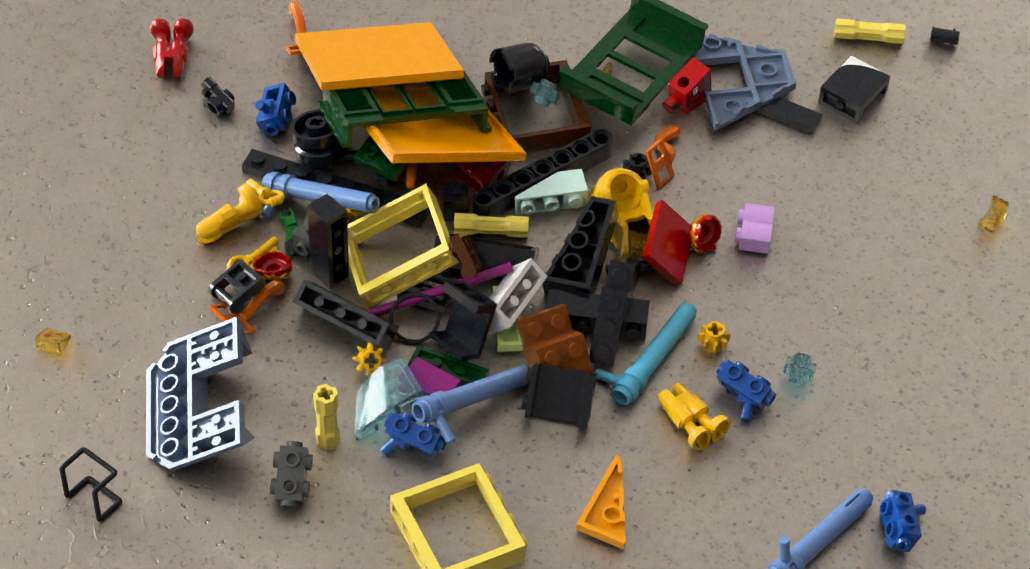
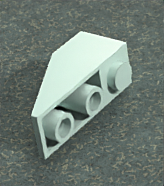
[514,169,588,215]

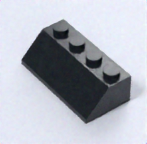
[434,233,539,280]

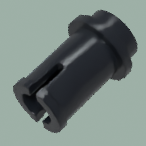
[930,27,960,46]

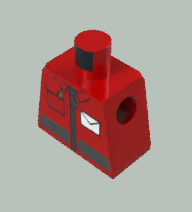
[662,57,712,115]

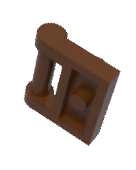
[448,230,482,279]

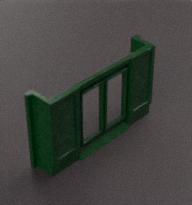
[559,0,708,126]
[318,71,492,148]

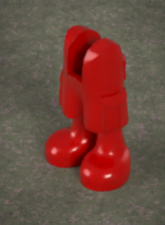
[150,18,194,79]

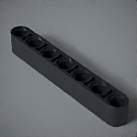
[472,129,612,217]

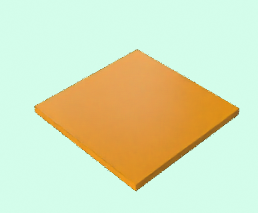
[295,22,464,91]
[363,85,527,163]

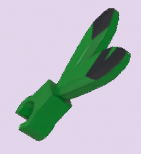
[279,208,298,257]

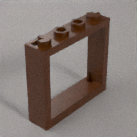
[481,60,591,153]

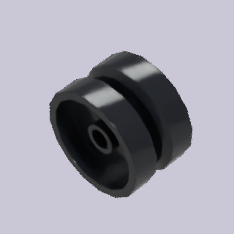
[290,109,348,167]

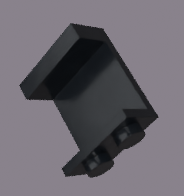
[429,280,497,362]
[521,363,597,428]

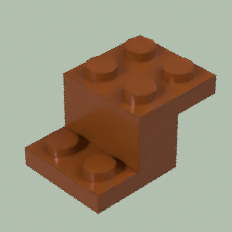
[516,304,593,372]

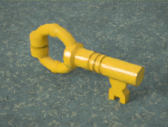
[237,179,285,207]
[227,236,281,270]

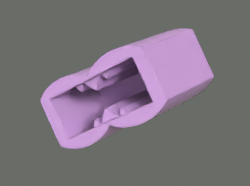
[735,203,774,254]

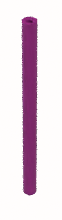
[368,262,513,316]

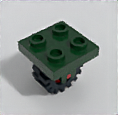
[354,135,409,188]

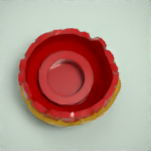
[688,214,722,254]
[254,251,293,284]

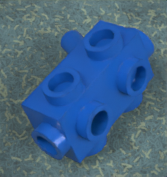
[255,83,296,136]
[716,360,777,421]
[380,412,447,458]
[880,490,926,552]

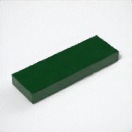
[408,345,489,386]

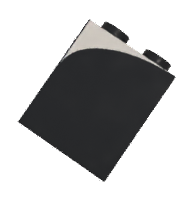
[818,55,890,124]

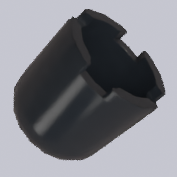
[489,43,550,95]

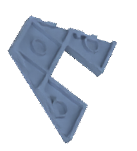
[694,34,796,131]

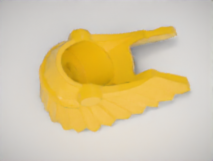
[588,168,654,256]

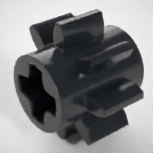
[623,153,652,180]

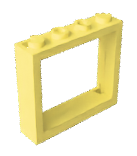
[348,184,459,308]
[390,463,528,569]

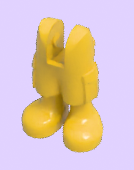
[196,183,262,244]
[658,382,731,450]

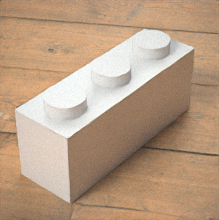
[489,258,547,334]

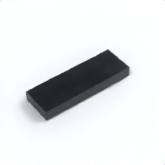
[754,97,822,134]

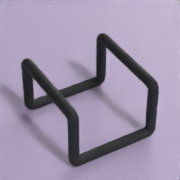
[59,447,122,522]

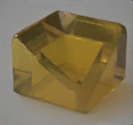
[978,195,1009,233]

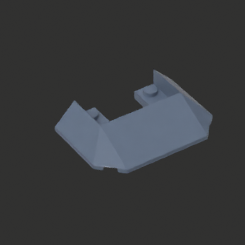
[146,317,255,471]

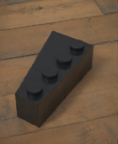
[542,196,619,294]

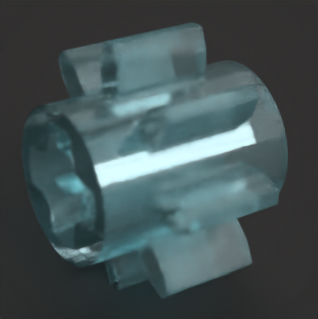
[529,78,560,107]
[783,352,817,385]

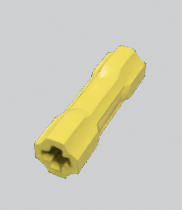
[834,18,906,44]
[454,213,529,238]
[313,384,340,451]

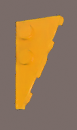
[576,455,626,550]

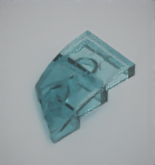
[354,354,424,440]

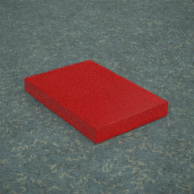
[642,200,691,286]

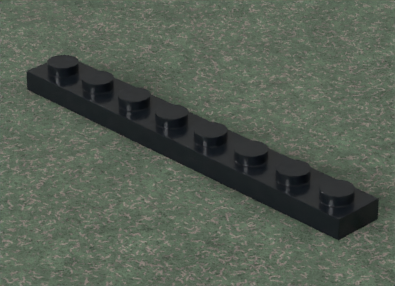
[242,149,430,228]

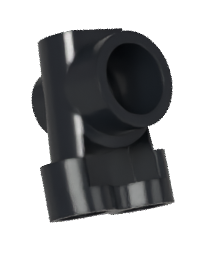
[201,77,235,116]

